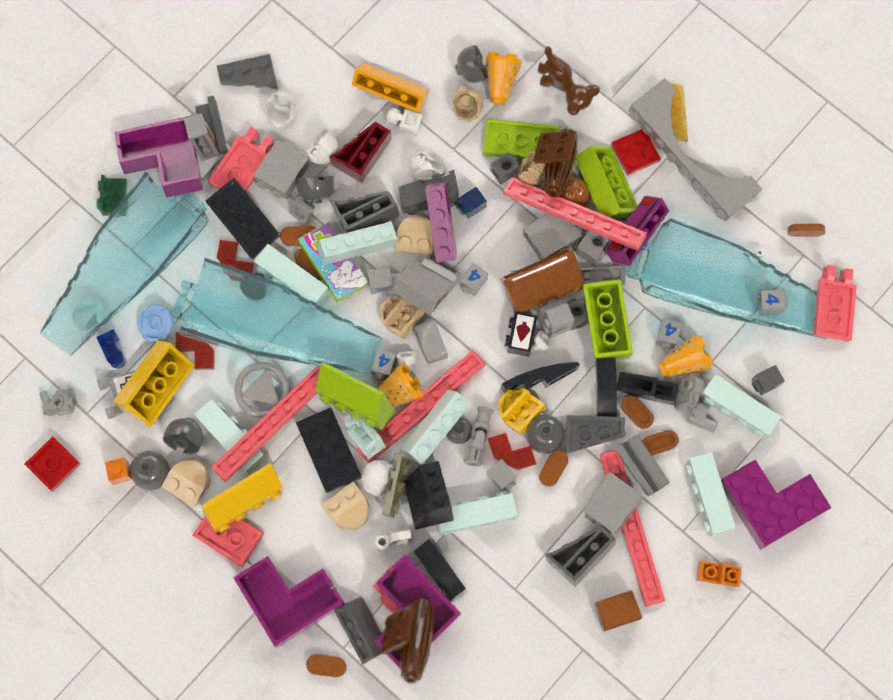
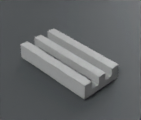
[421,255,460,282]

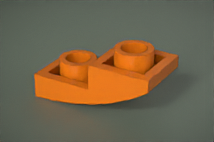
[696,560,742,587]

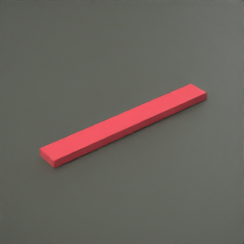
[503,177,647,251]
[357,350,486,463]
[211,362,322,482]
[600,450,665,607]

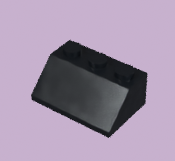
[404,461,454,530]

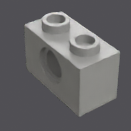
[576,230,612,265]
[541,303,574,338]

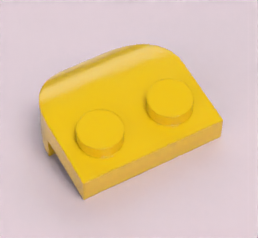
[498,388,546,436]

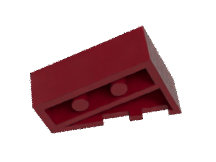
[329,122,392,183]

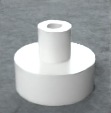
[748,246,768,266]
[532,331,552,351]
[396,351,416,370]

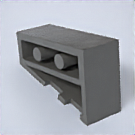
[399,170,459,215]
[330,191,400,233]
[545,526,616,587]

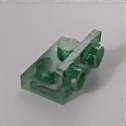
[96,175,127,216]

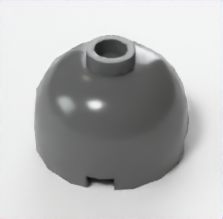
[455,45,487,83]
[296,176,334,204]
[526,414,565,454]
[163,417,203,454]
[129,451,170,491]

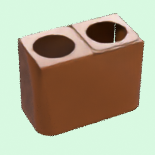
[595,590,643,632]

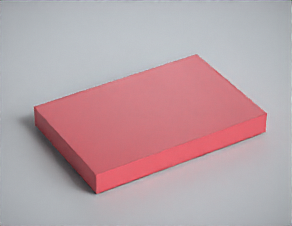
[192,517,264,568]

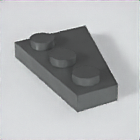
[217,54,278,89]
[565,415,625,454]

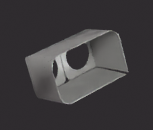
[415,319,448,364]

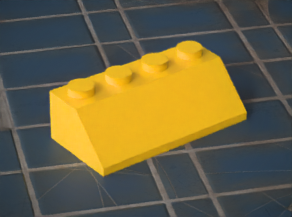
[113,340,195,428]
[201,463,283,533]

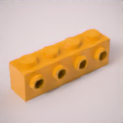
[351,62,430,112]

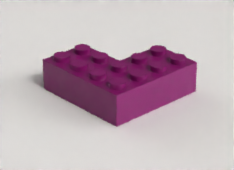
[114,116,203,198]
[721,459,832,550]
[374,554,461,670]
[233,556,345,648]

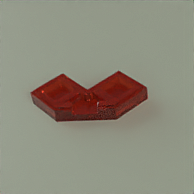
[216,240,254,281]
[175,331,215,370]
[487,433,536,471]

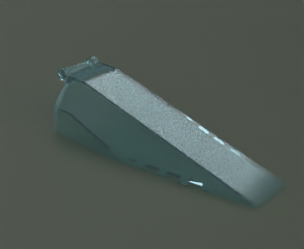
[40,172,209,356]
[626,218,827,339]
[171,258,382,374]

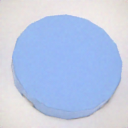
[138,304,174,343]

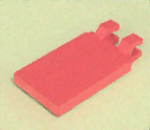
[208,126,275,192]
[813,265,857,342]

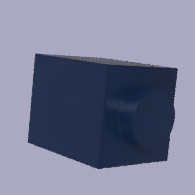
[457,187,487,219]

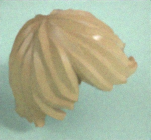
[452,86,484,122]
[518,151,547,185]

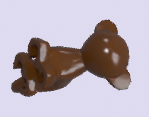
[538,46,600,115]

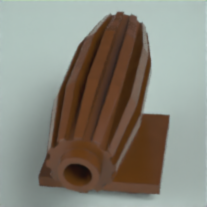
[533,128,577,198]
[381,598,434,683]

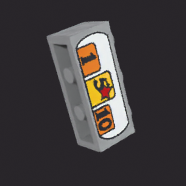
[184,113,220,161]

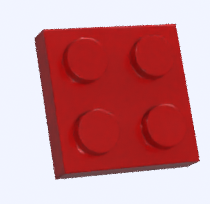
[611,129,661,176]
[24,436,81,492]

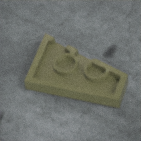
[382,454,411,518]

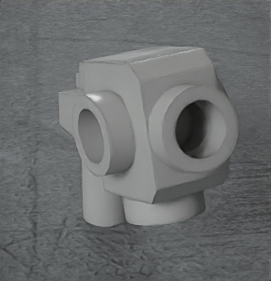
[675,372,704,412]
[39,390,77,416]

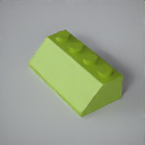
[576,146,638,221]
[583,280,633,361]
[316,362,395,430]

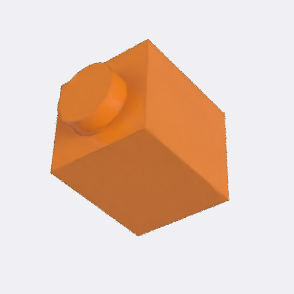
[105,457,132,485]

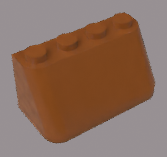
[499,248,585,314]

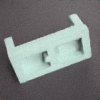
[346,418,386,459]

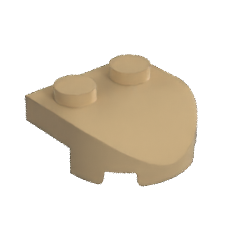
[395,215,434,256]
[379,296,425,339]
[161,459,210,508]
[322,482,371,531]

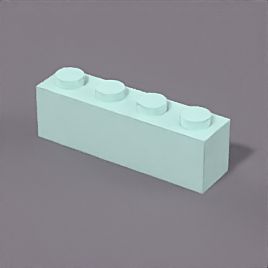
[317,222,397,265]
[254,244,329,310]
[700,374,781,439]
[400,390,470,465]
[194,399,266,474]
[685,452,736,536]
[438,491,518,535]

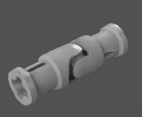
[464,406,494,467]

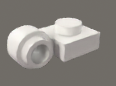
[385,108,423,134]
[374,530,412,551]

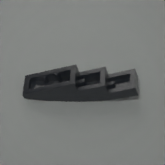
[501,362,580,393]

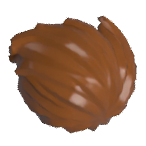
[560,177,589,207]

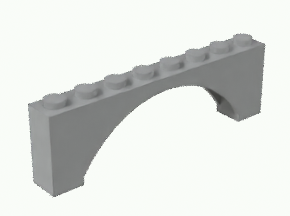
[628,78,763,222]

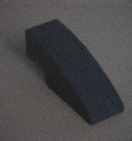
[595,358,617,417]
[617,372,679,406]
[413,539,466,601]

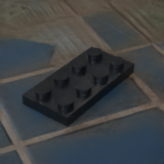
[205,178,281,259]
[296,407,361,494]

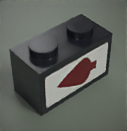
[504,312,538,357]

